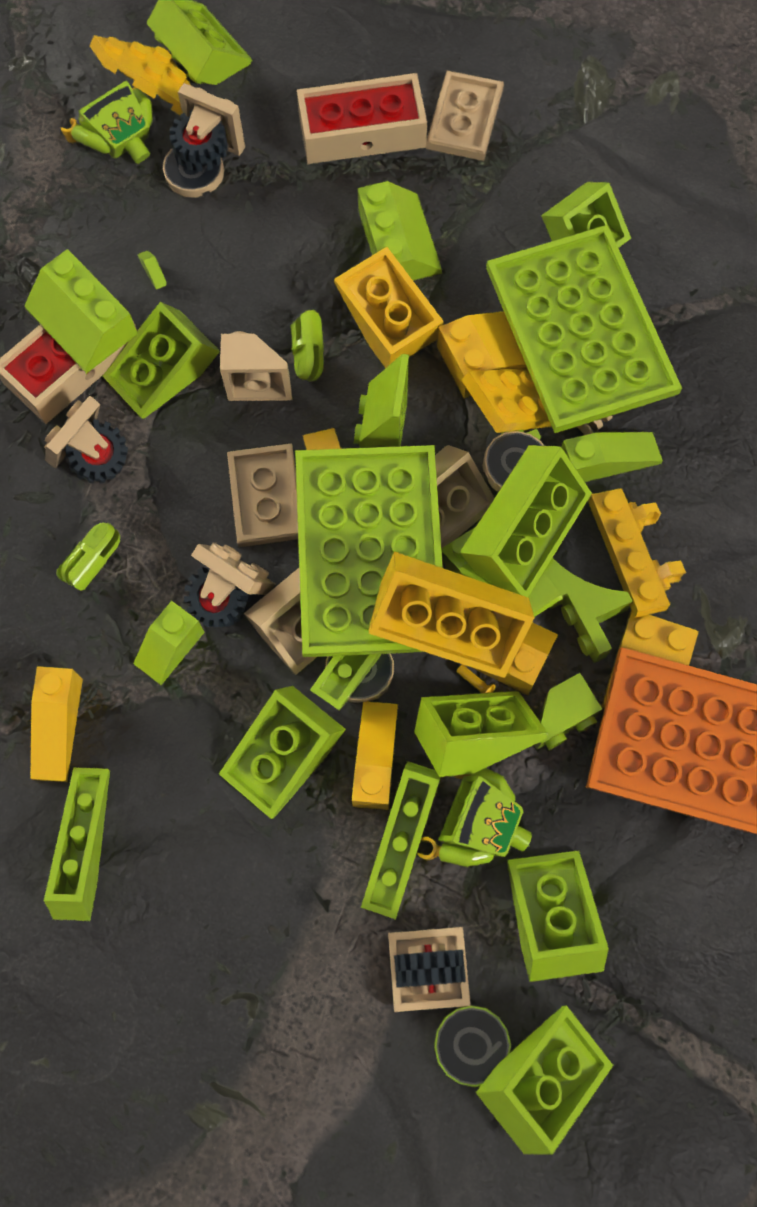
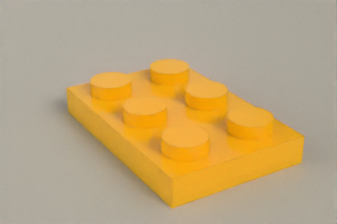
[461,368,552,433]
[601,610,699,708]

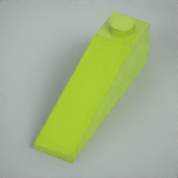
[310,654,382,711]
[361,761,441,920]
[44,767,110,921]

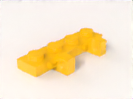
[588,488,686,618]

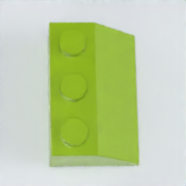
[146,0,252,85]
[358,181,442,280]
[24,249,138,374]

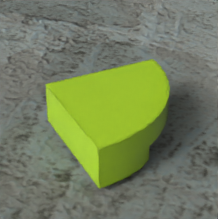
[137,250,166,289]

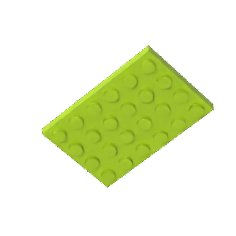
[486,225,682,434]
[295,445,443,657]

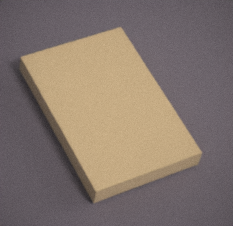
[426,71,504,161]
[227,443,298,547]

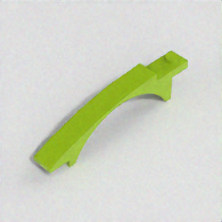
[501,428,633,663]

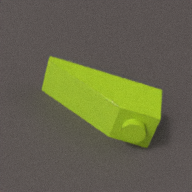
[561,432,663,482]

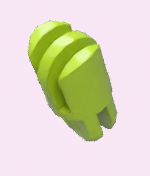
[291,310,324,382]
[56,523,120,591]

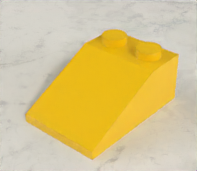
[334,247,444,368]
[437,311,527,398]

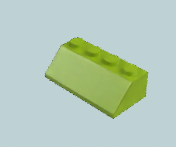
[460,445,592,597]

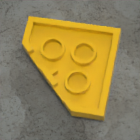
[89,35,191,115]

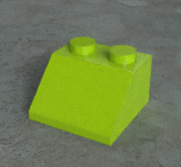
[541,182,631,248]

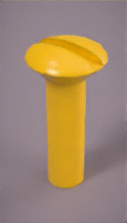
[456,664,496,693]

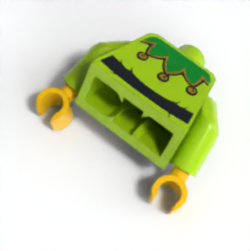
[60,80,153,164]
[417,768,532,867]

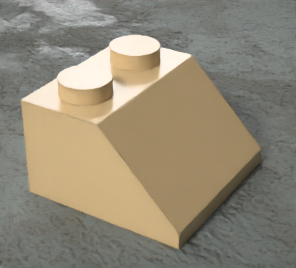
[220,331,292,401]

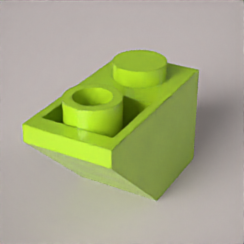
[534,673,602,750]

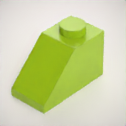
[133,601,205,685]

